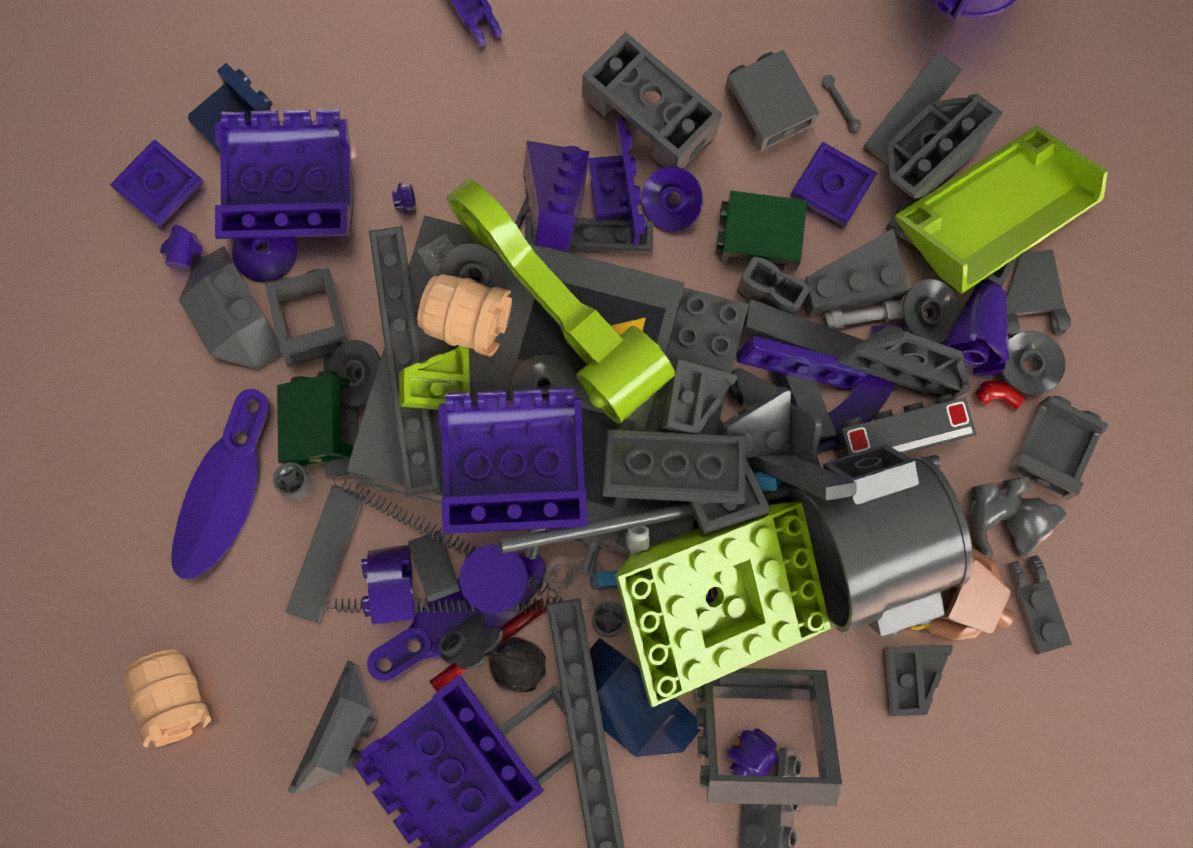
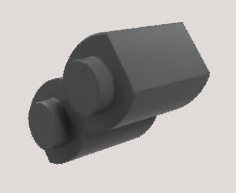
[737,257,810,315]

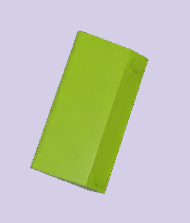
[895,125,1108,294]

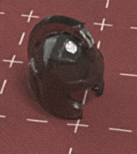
[485,637,546,694]

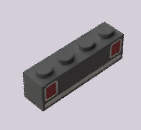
[834,394,977,458]

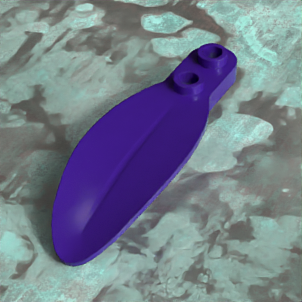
[171,389,270,579]
[367,553,546,682]

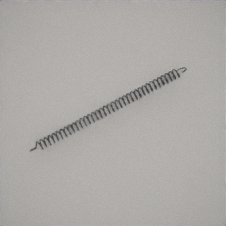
[333,475,558,599]
[321,597,562,613]

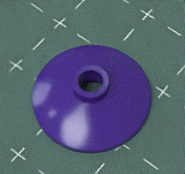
[642,167,703,231]
[232,237,297,283]

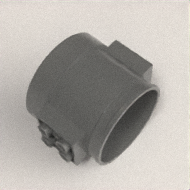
[790,444,973,636]

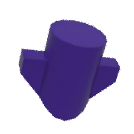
[160,225,203,270]

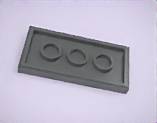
[603,429,746,504]

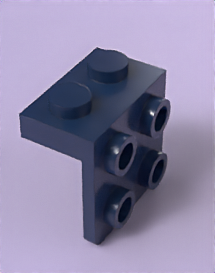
[188,63,273,153]

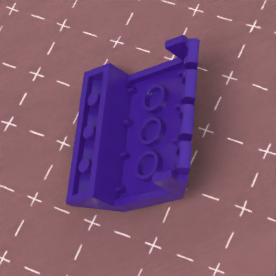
[215,109,352,239]
[439,387,588,534]
[354,675,545,848]

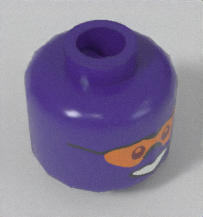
[726,728,778,776]

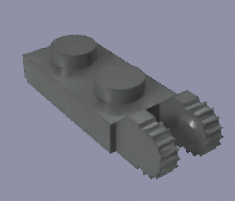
[1009,555,1072,654]

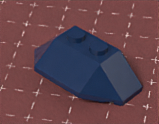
[590,638,701,757]

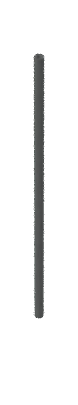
[498,455,941,554]

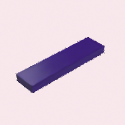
[736,336,868,390]

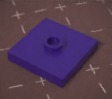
[110,139,204,228]
[790,141,877,228]

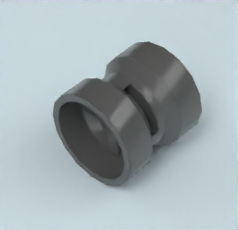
[273,462,312,501]
[592,601,626,638]

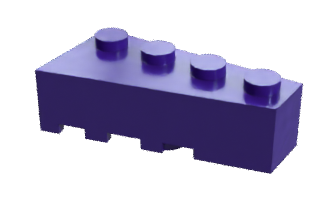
[523,141,590,251]

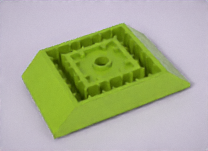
[615,501,831,707]

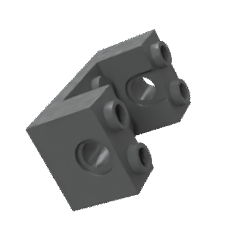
[582,32,722,168]

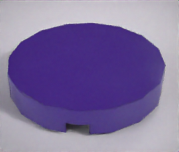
[459,544,528,613]

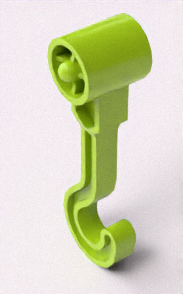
[446,178,675,424]

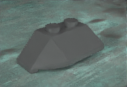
[887,94,1002,199]
[179,246,282,370]
[838,326,970,400]
[287,660,376,794]

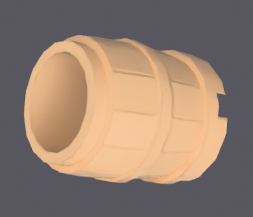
[417,274,512,357]
[124,649,211,747]

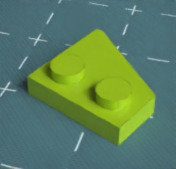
[399,346,470,410]

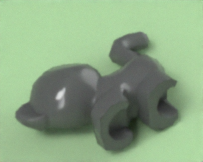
[969,477,1067,558]

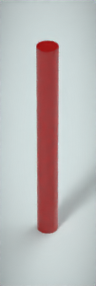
[429,600,545,692]

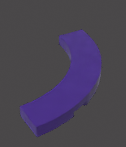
[817,324,905,454]

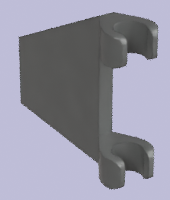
[1007,250,1071,339]

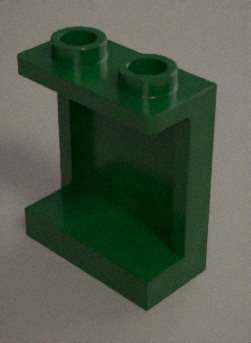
[716,190,807,271]
[277,371,353,467]

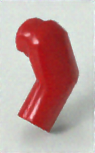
[976,381,1026,411]

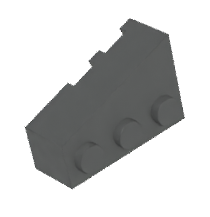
[804,229,909,319]

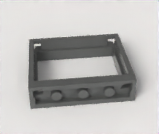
[695,668,842,806]

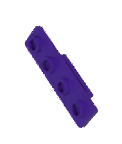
[588,119,646,245]

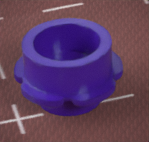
[392,182,416,214]

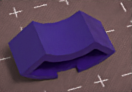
[361,544,416,625]

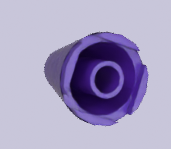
[943,282,1009,375]

